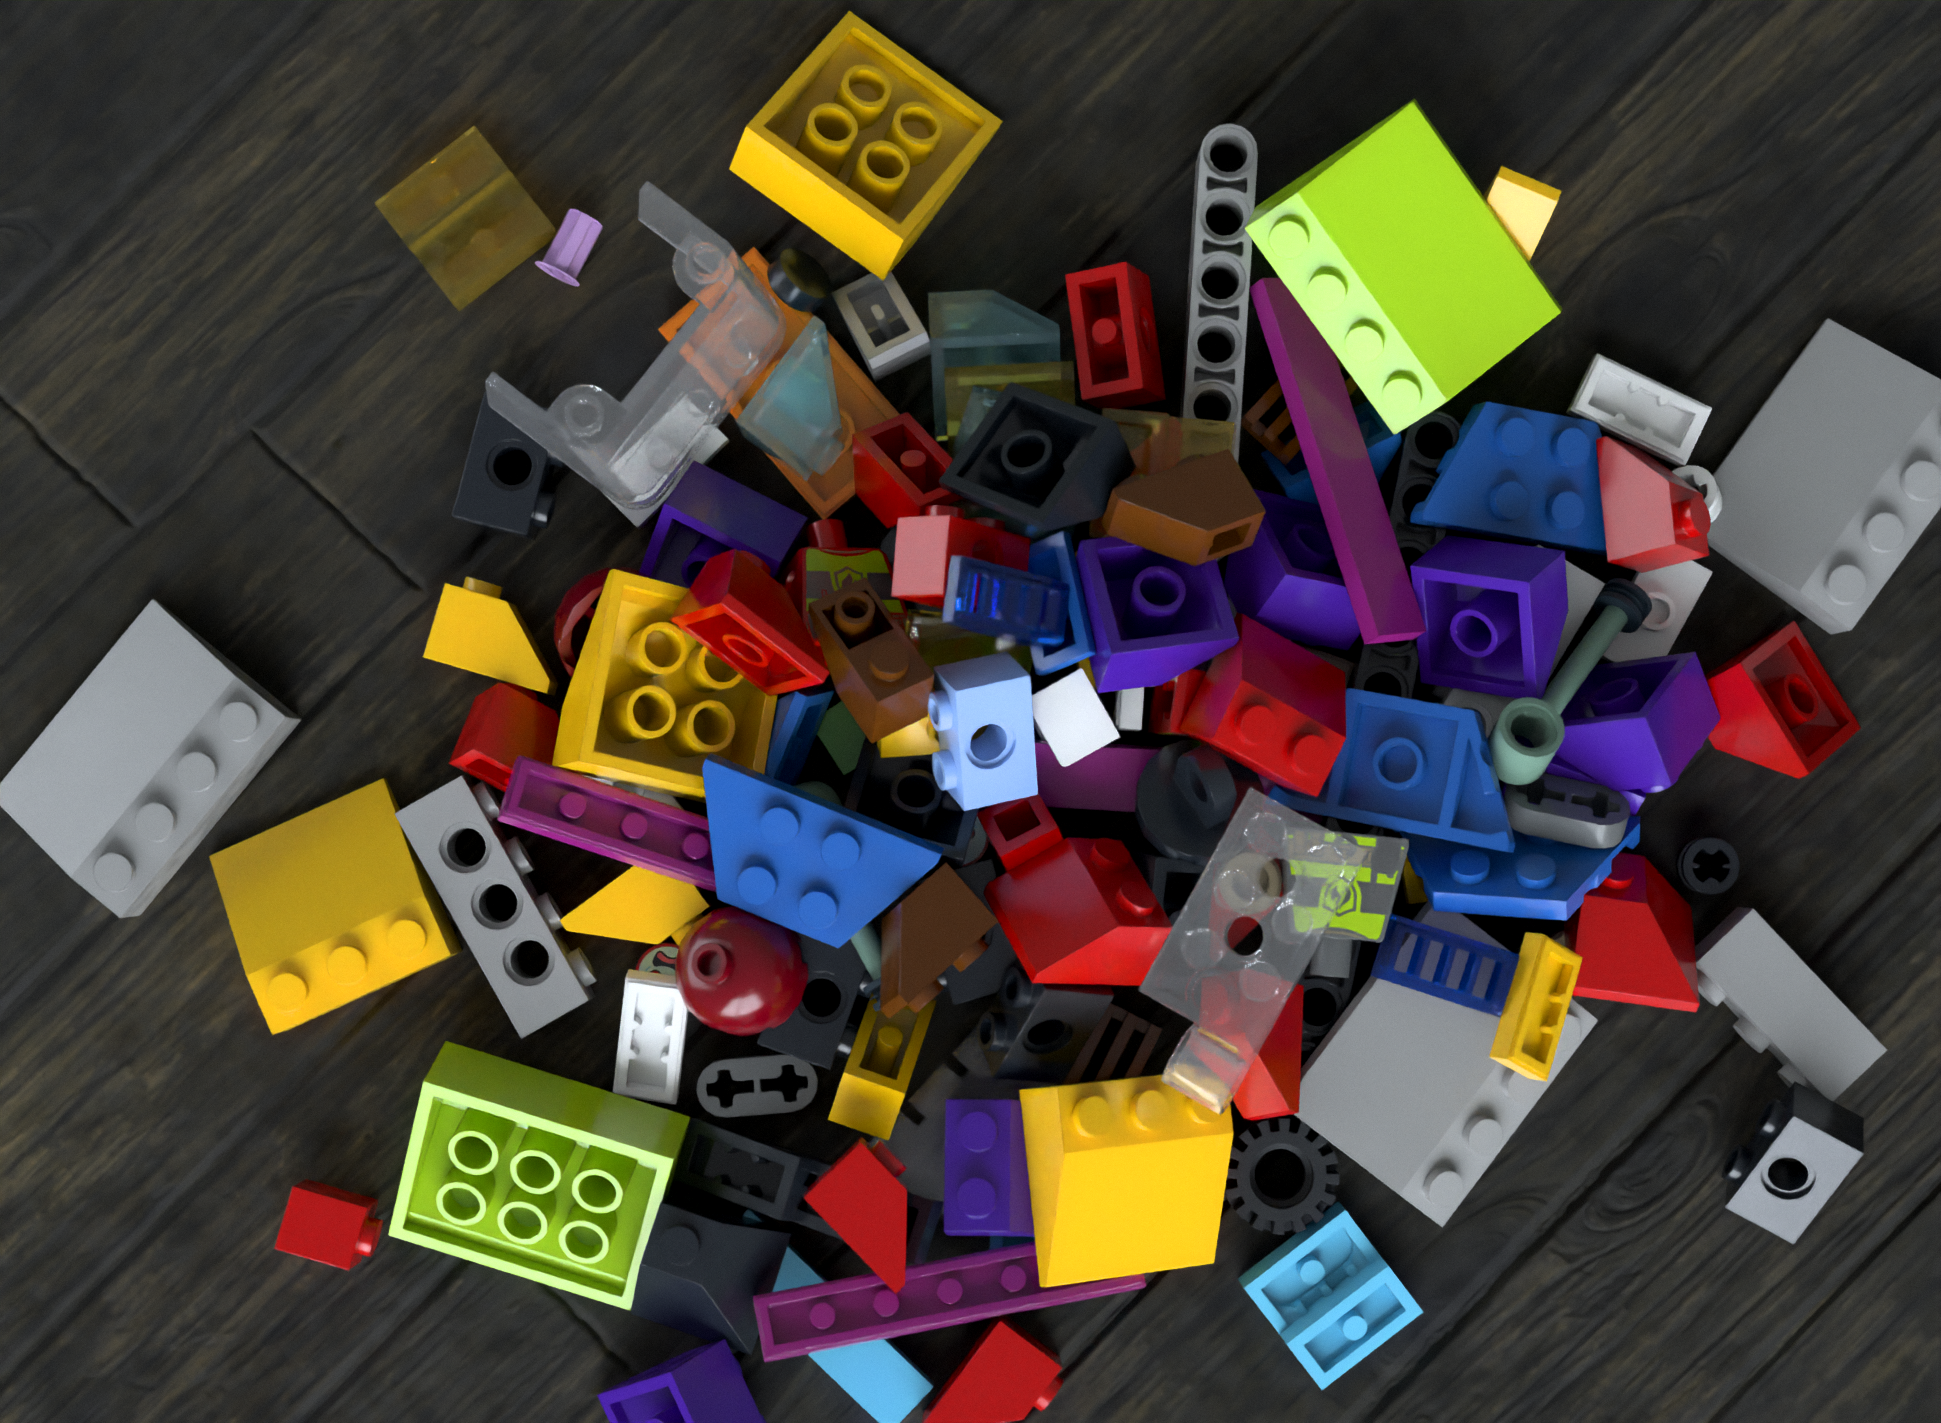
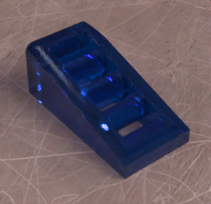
[942,556,1070,647]
[1370,914,1520,1018]

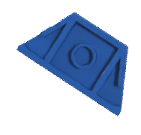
[1410,401,1607,556]
[1266,688,1515,853]
[702,753,944,949]
[1393,815,1640,921]

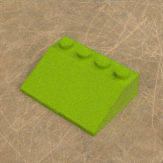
[1244,99,1562,435]
[388,1041,691,1311]

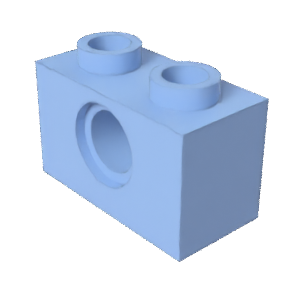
[928,652,1038,811]

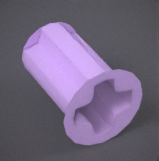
[535,209,603,287]

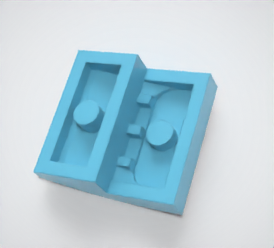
[1238,1201,1423,1390]

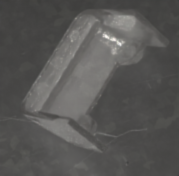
[485,180,787,510]

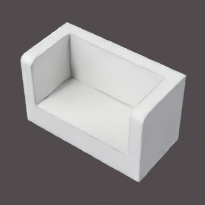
[1032,668,1120,767]

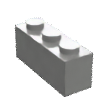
[1695,907,1887,1101]

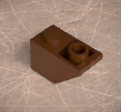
[1102,448,1266,566]
[808,577,934,744]
[880,863,998,1019]

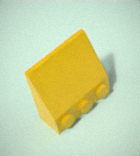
[729,11,1002,281]
[552,569,778,803]
[209,778,463,1035]
[1019,1069,1233,1287]

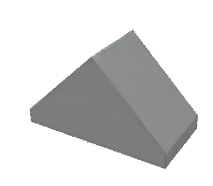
[831,272,931,382]

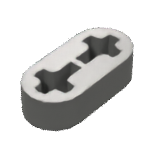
[1503,773,1631,849]
[696,1053,819,1117]

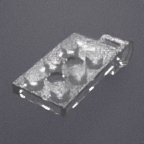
[1138,787,1369,1115]

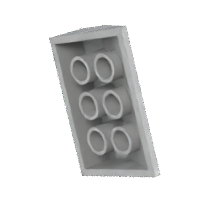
[1703,319,1941,634]
[0,599,302,918]
[1294,900,1598,1227]

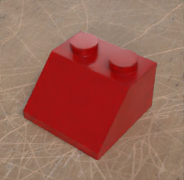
[1179,613,1346,797]
[983,838,1174,986]

